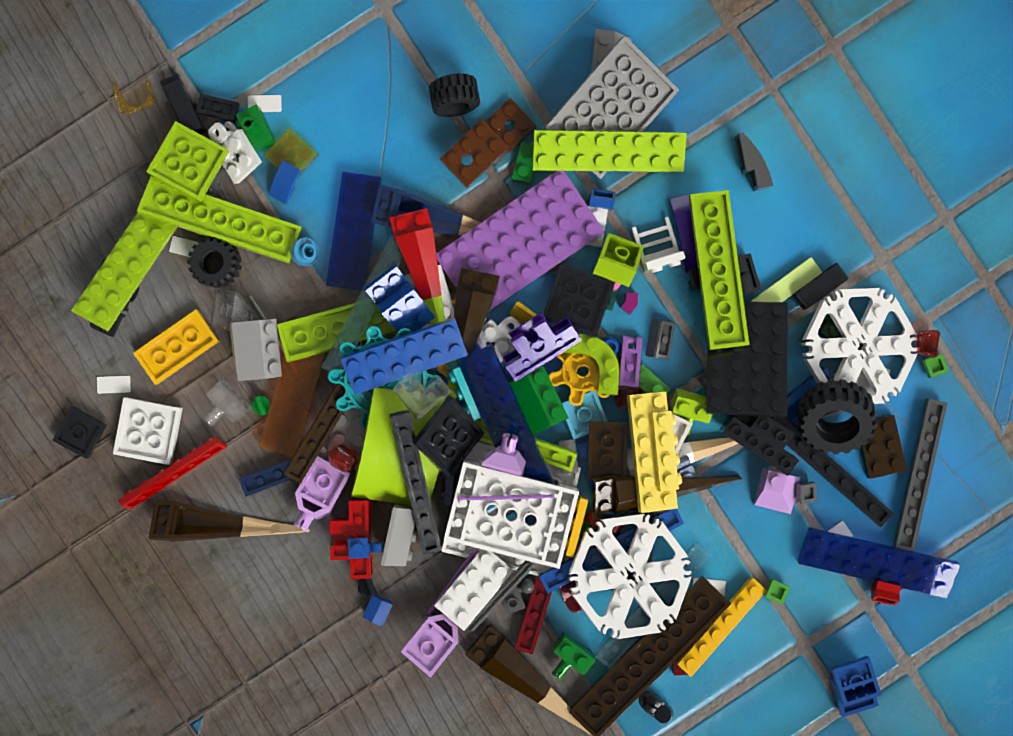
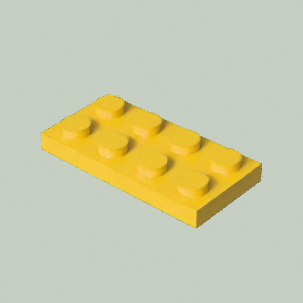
[133,309,220,385]

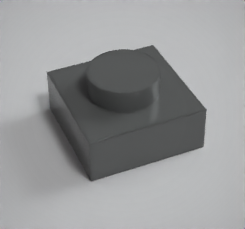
[796,481,817,504]

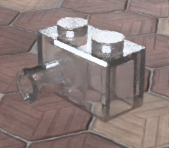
[203,381,252,426]

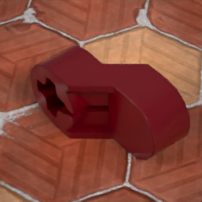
[584,511,624,534]
[559,580,582,614]

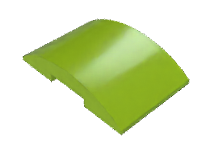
[351,387,446,506]

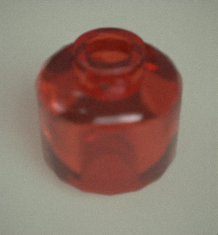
[328,443,359,472]

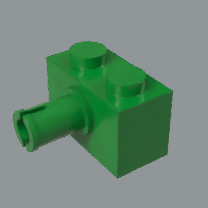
[236,104,277,153]
[551,631,596,680]

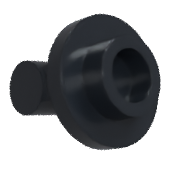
[358,578,377,597]

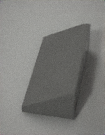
[646,319,675,360]

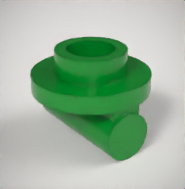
[252,396,271,416]

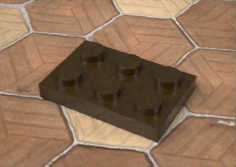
[861,415,907,479]
[587,421,628,480]

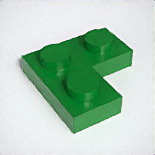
[512,142,534,185]

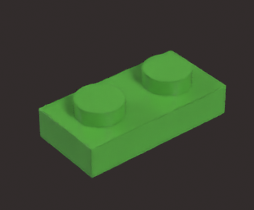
[638,364,671,394]

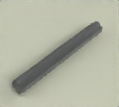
[467,560,533,631]

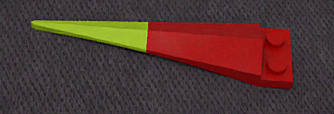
[389,208,450,364]

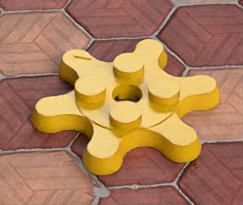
[549,353,609,406]

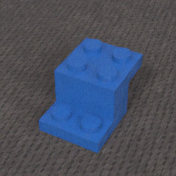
[364,264,436,333]
[829,656,882,717]

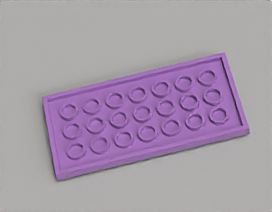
[436,171,605,310]

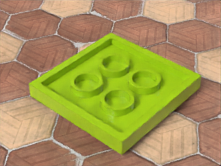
[146,121,229,202]

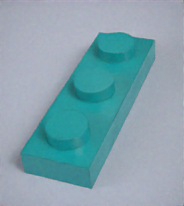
[447,362,481,421]

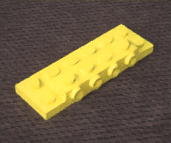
[627,392,682,513]

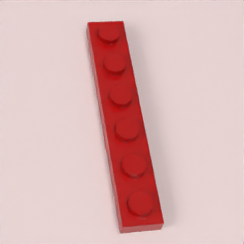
[118,437,227,510]

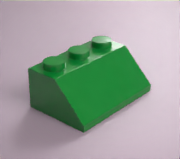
[508,366,569,436]

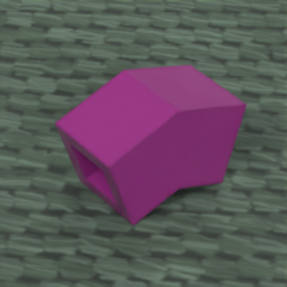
[620,293,638,315]

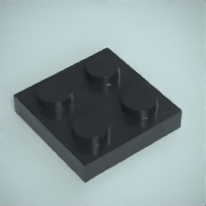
[52,406,107,459]

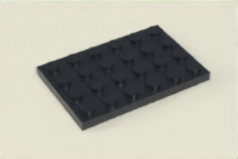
[706,302,788,417]

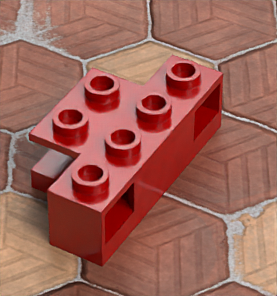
[329,498,373,579]

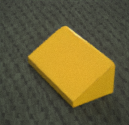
[509,301,537,324]

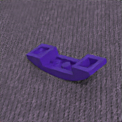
[669,195,698,273]

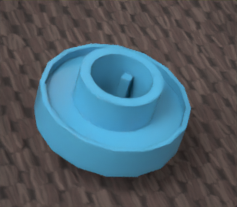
[290,238,319,267]

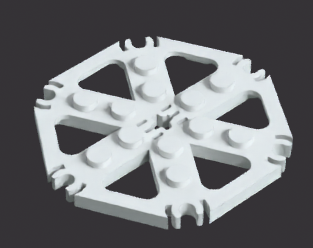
[802,288,918,404]
[568,514,691,639]

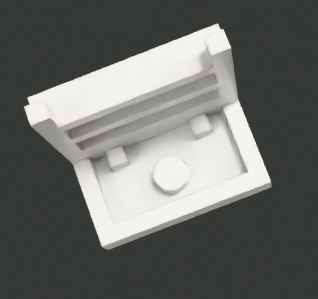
[632,217,685,273]

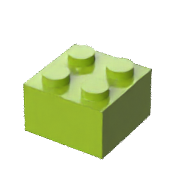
[593,233,644,287]

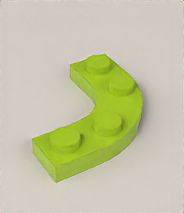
[563,334,619,395]

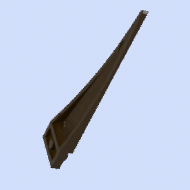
[593,475,742,516]

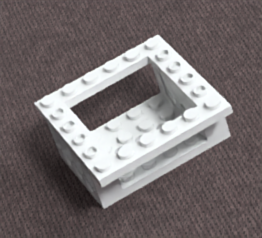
[441,442,581,576]

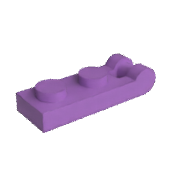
[618,335,642,389]

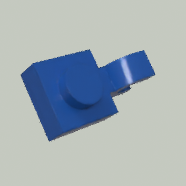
[348,537,383,559]

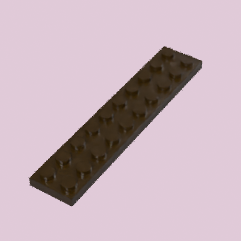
[569,575,731,736]

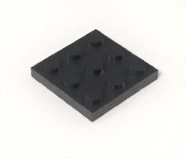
[543,264,616,337]
[412,396,485,479]

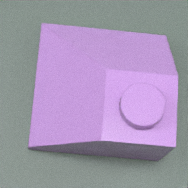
[753,468,800,514]

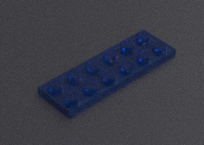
[326,172,382,292]

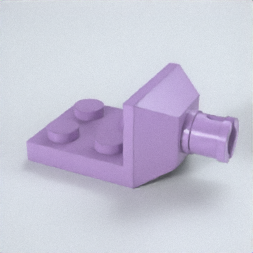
[482,433,526,476]
[293,456,351,532]
[400,614,458,677]

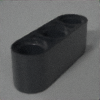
[792,263,849,311]

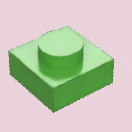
[922,354,949,378]
[764,578,791,605]

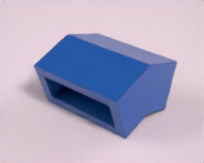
[588,188,616,211]
[362,594,393,626]

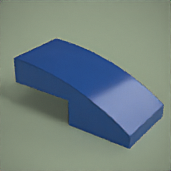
[269,160,302,204]

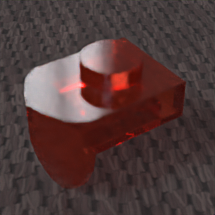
[916,330,940,358]
[613,388,642,408]

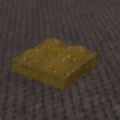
[264,127,319,179]

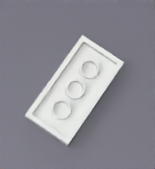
[434,549,514,631]

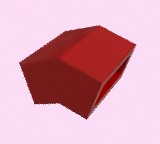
[871,578,901,606]

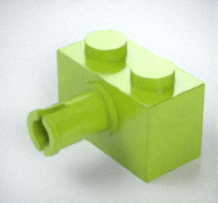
[670,388,713,435]

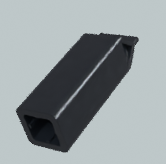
[160,73,206,134]

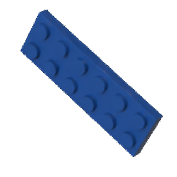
[341,317,468,395]

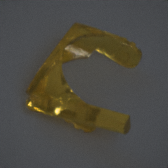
[113,80,156,114]

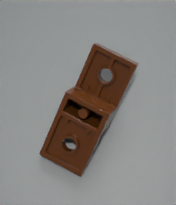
[440,98,537,189]

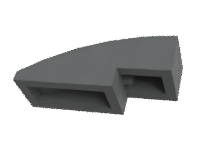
[735,133,773,192]

